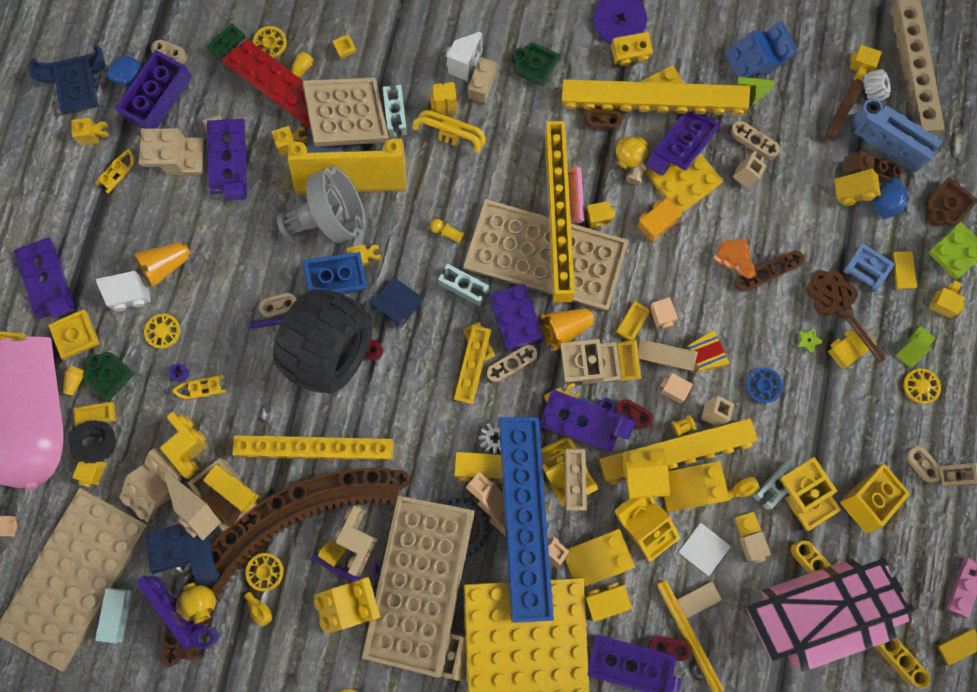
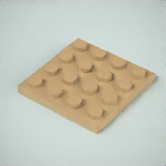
[303,78,389,147]

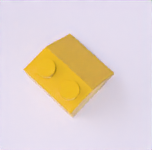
[622,448,670,499]

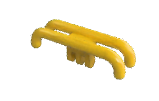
[412,110,486,153]

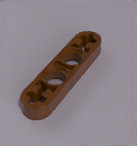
[824,78,864,141]
[735,250,804,292]

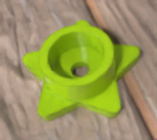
[798,329,822,353]

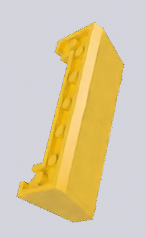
[288,139,406,194]

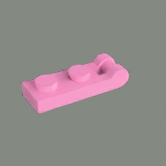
[946,557,977,618]

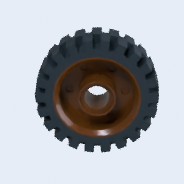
[444,498,490,558]

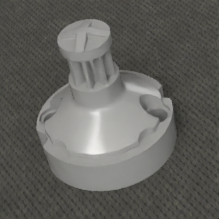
[277,166,365,243]

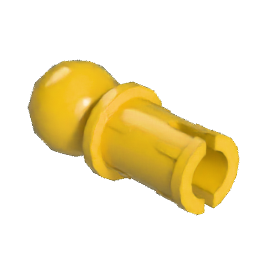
[429,219,464,244]

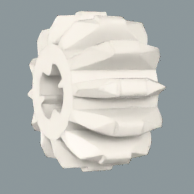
[863,69,891,101]
[479,422,501,454]

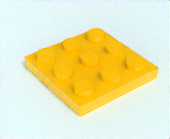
[645,140,724,213]

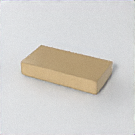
[677,581,722,618]

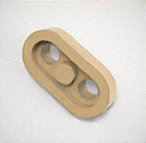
[151,40,187,64]
[259,293,297,318]
[906,447,941,483]

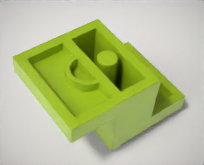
[928,222,977,280]

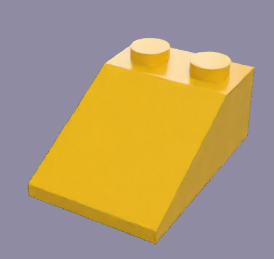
[663,461,730,512]
[840,463,910,534]
[565,529,635,587]

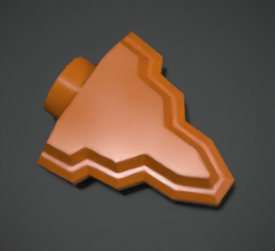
[713,238,755,279]

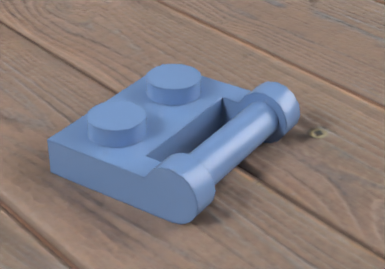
[843,243,895,292]

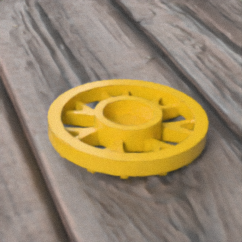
[253,26,287,58]
[144,314,181,349]
[903,368,941,404]
[246,553,284,591]

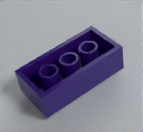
[115,50,192,129]

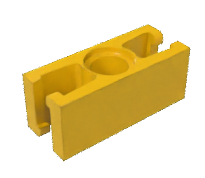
[203,464,260,512]

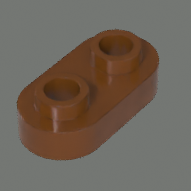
[585,109,622,130]

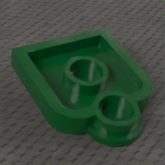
[511,43,561,87]
[84,352,136,402]

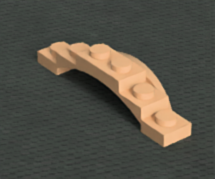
[465,472,569,568]

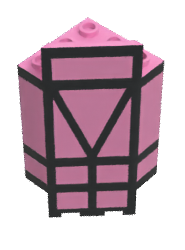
[746,558,915,672]

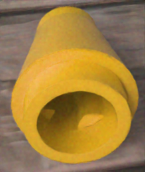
[291,51,313,78]
[62,366,84,395]

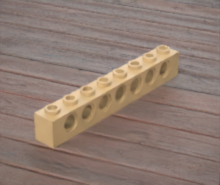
[890,0,945,136]

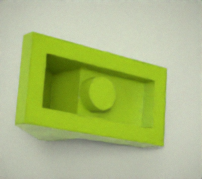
[735,77,775,106]
[895,326,935,368]

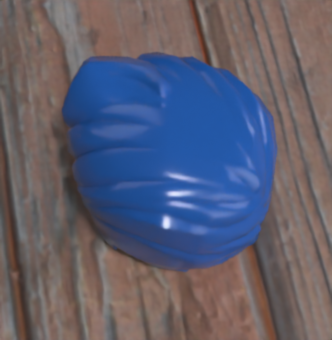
[107,56,143,89]
[873,178,908,219]

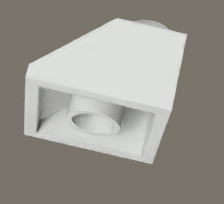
[445,32,483,81]
[96,271,151,312]

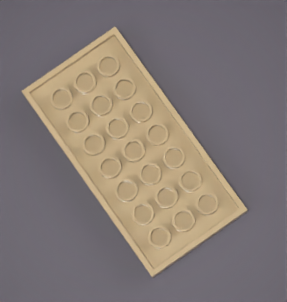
[463,199,629,312]
[0,488,149,672]
[362,496,475,677]

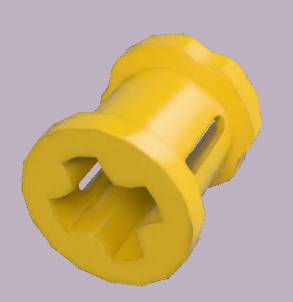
[671,415,696,438]

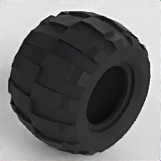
[273,289,373,394]

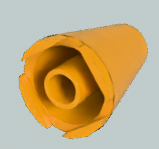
[133,242,191,287]
[539,308,595,351]

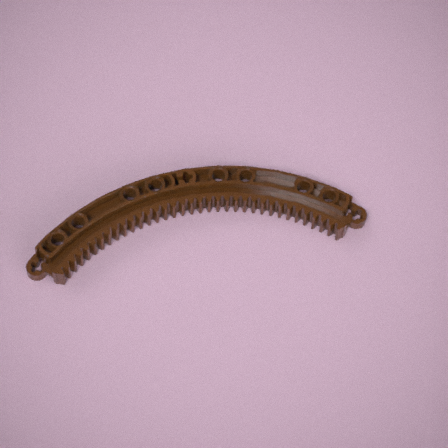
[161,468,410,666]

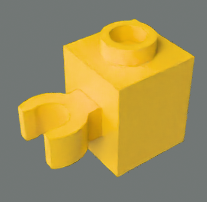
[849,45,882,81]
[71,118,109,146]
[272,126,309,157]
[929,280,965,318]

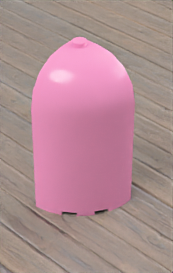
[0,337,63,490]

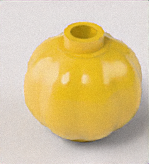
[616,136,649,170]
[175,583,216,624]

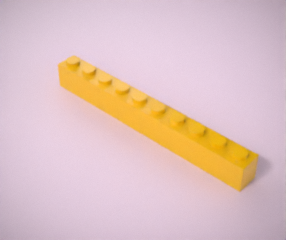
[562,79,750,116]
[545,121,575,303]

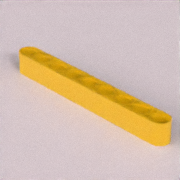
[790,541,930,688]

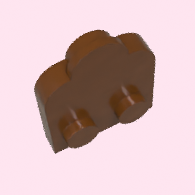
[926,177,977,227]

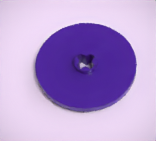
[594,0,647,44]

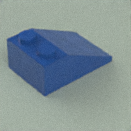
[303,252,367,295]

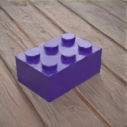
[489,283,543,353]

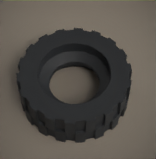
[68,420,116,464]

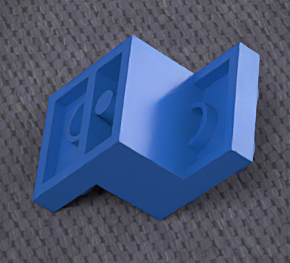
[725,21,798,78]

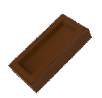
[201,487,242,527]

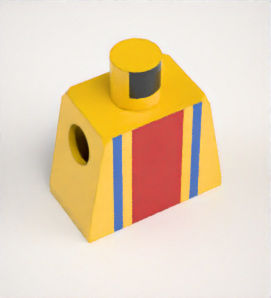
[685,330,729,373]

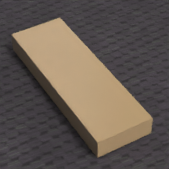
[638,339,698,371]
[565,449,587,511]

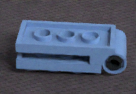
[851,98,943,173]

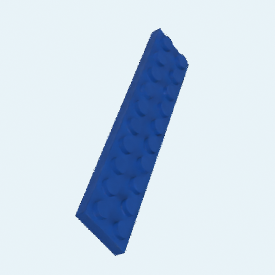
[499,417,554,623]

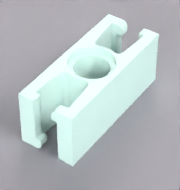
[383,85,407,137]
[438,264,489,306]
[752,460,796,510]
[95,588,132,643]

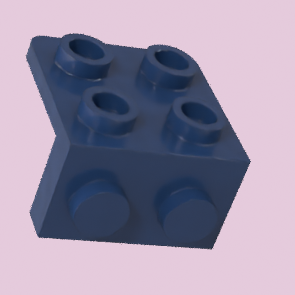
[368,278,422,328]

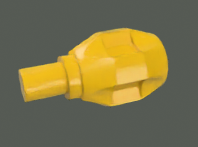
[728,476,760,500]
[244,592,272,627]

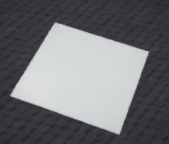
[679,523,731,576]

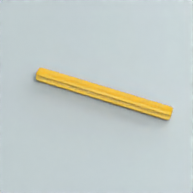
[657,580,724,692]

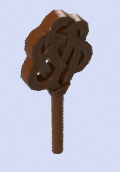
[806,270,886,363]

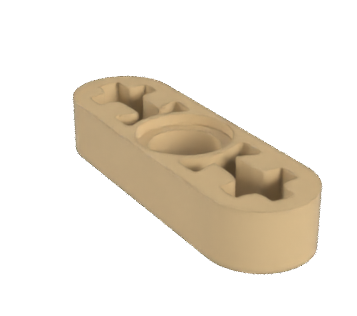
[730,121,780,160]
[487,345,537,383]

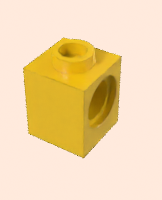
[585,201,615,229]
[72,461,107,487]

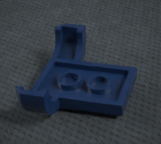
[28,45,105,115]
[145,524,220,585]

